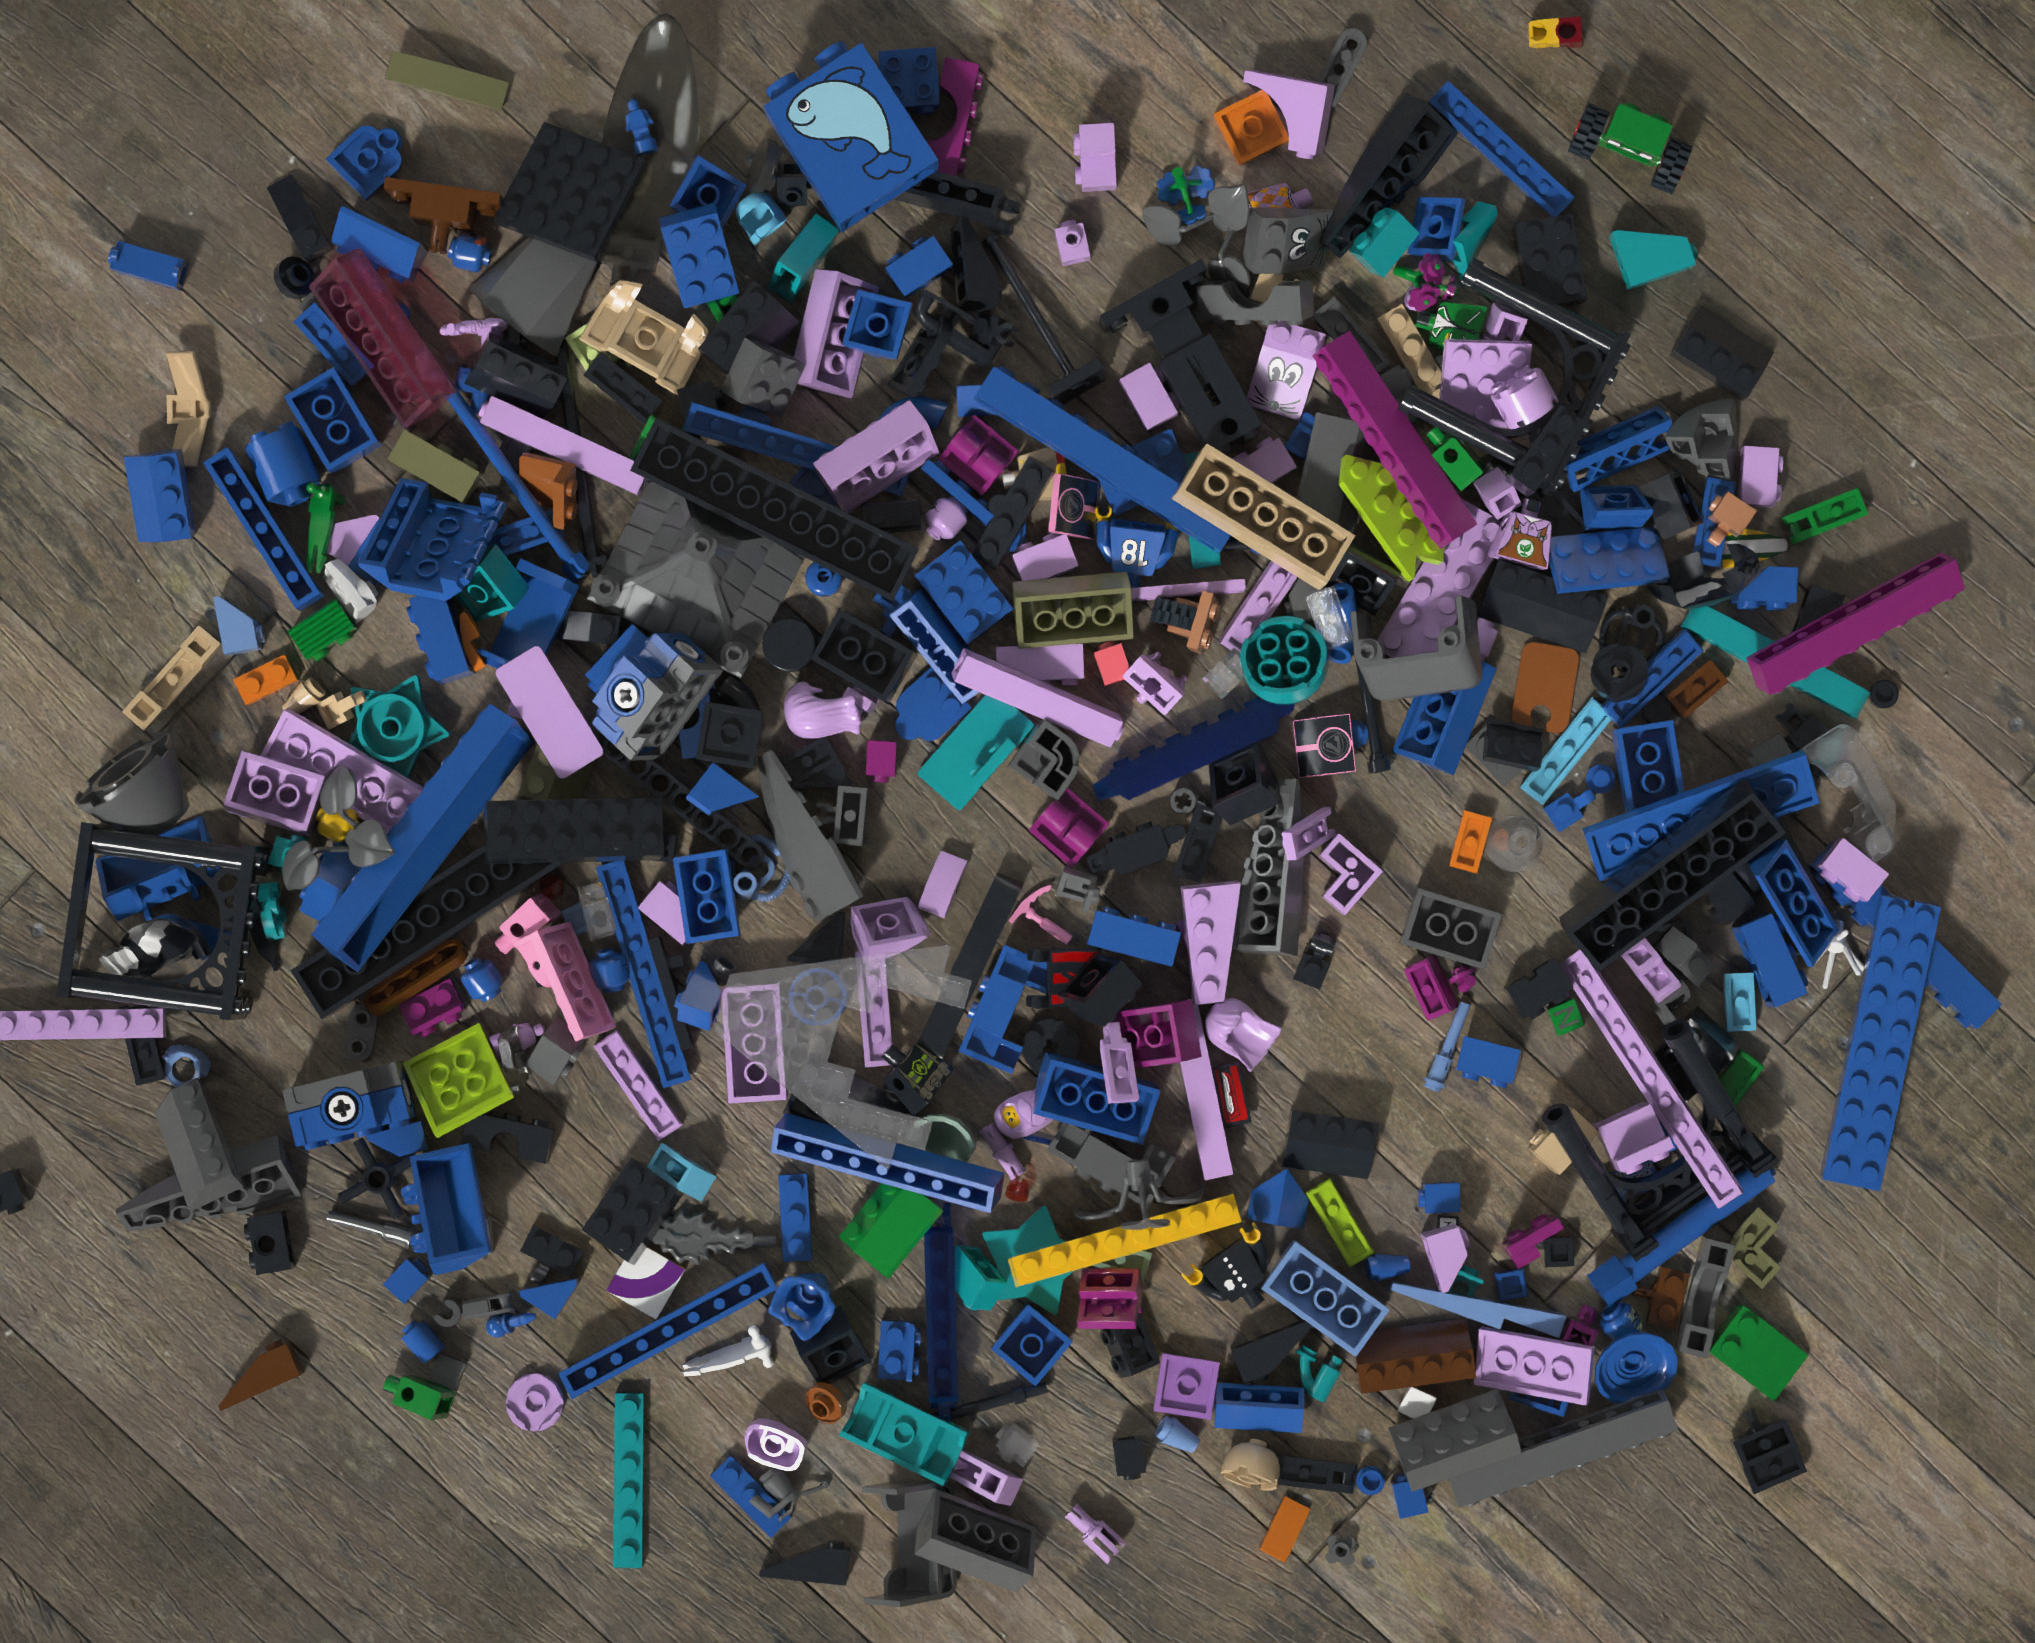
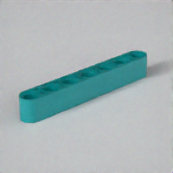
[1681,606,1870,719]

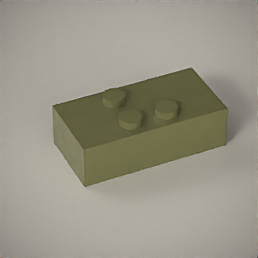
[1012,572,1133,649]

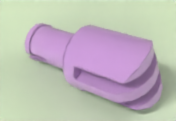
[1065,1503,1127,1565]

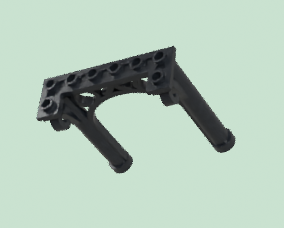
[1397,257,1631,497]
[1542,1019,1779,1262]

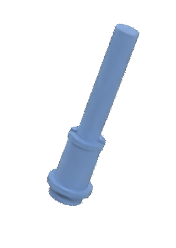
[1423,1002,1471,1093]

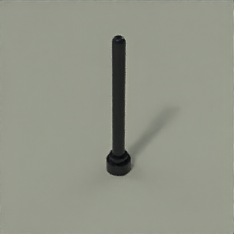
[1354,655,1391,774]

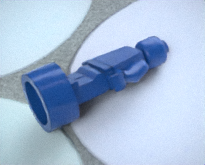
[626,99,658,156]

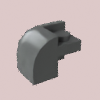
[1008,719,1079,800]

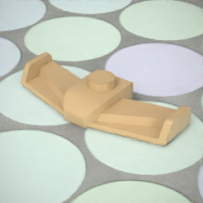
[165,351,211,467]

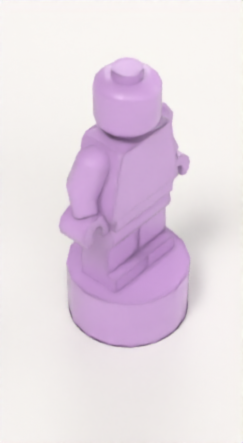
[489,1023,546,1058]

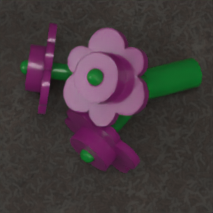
[1393,253,1458,311]

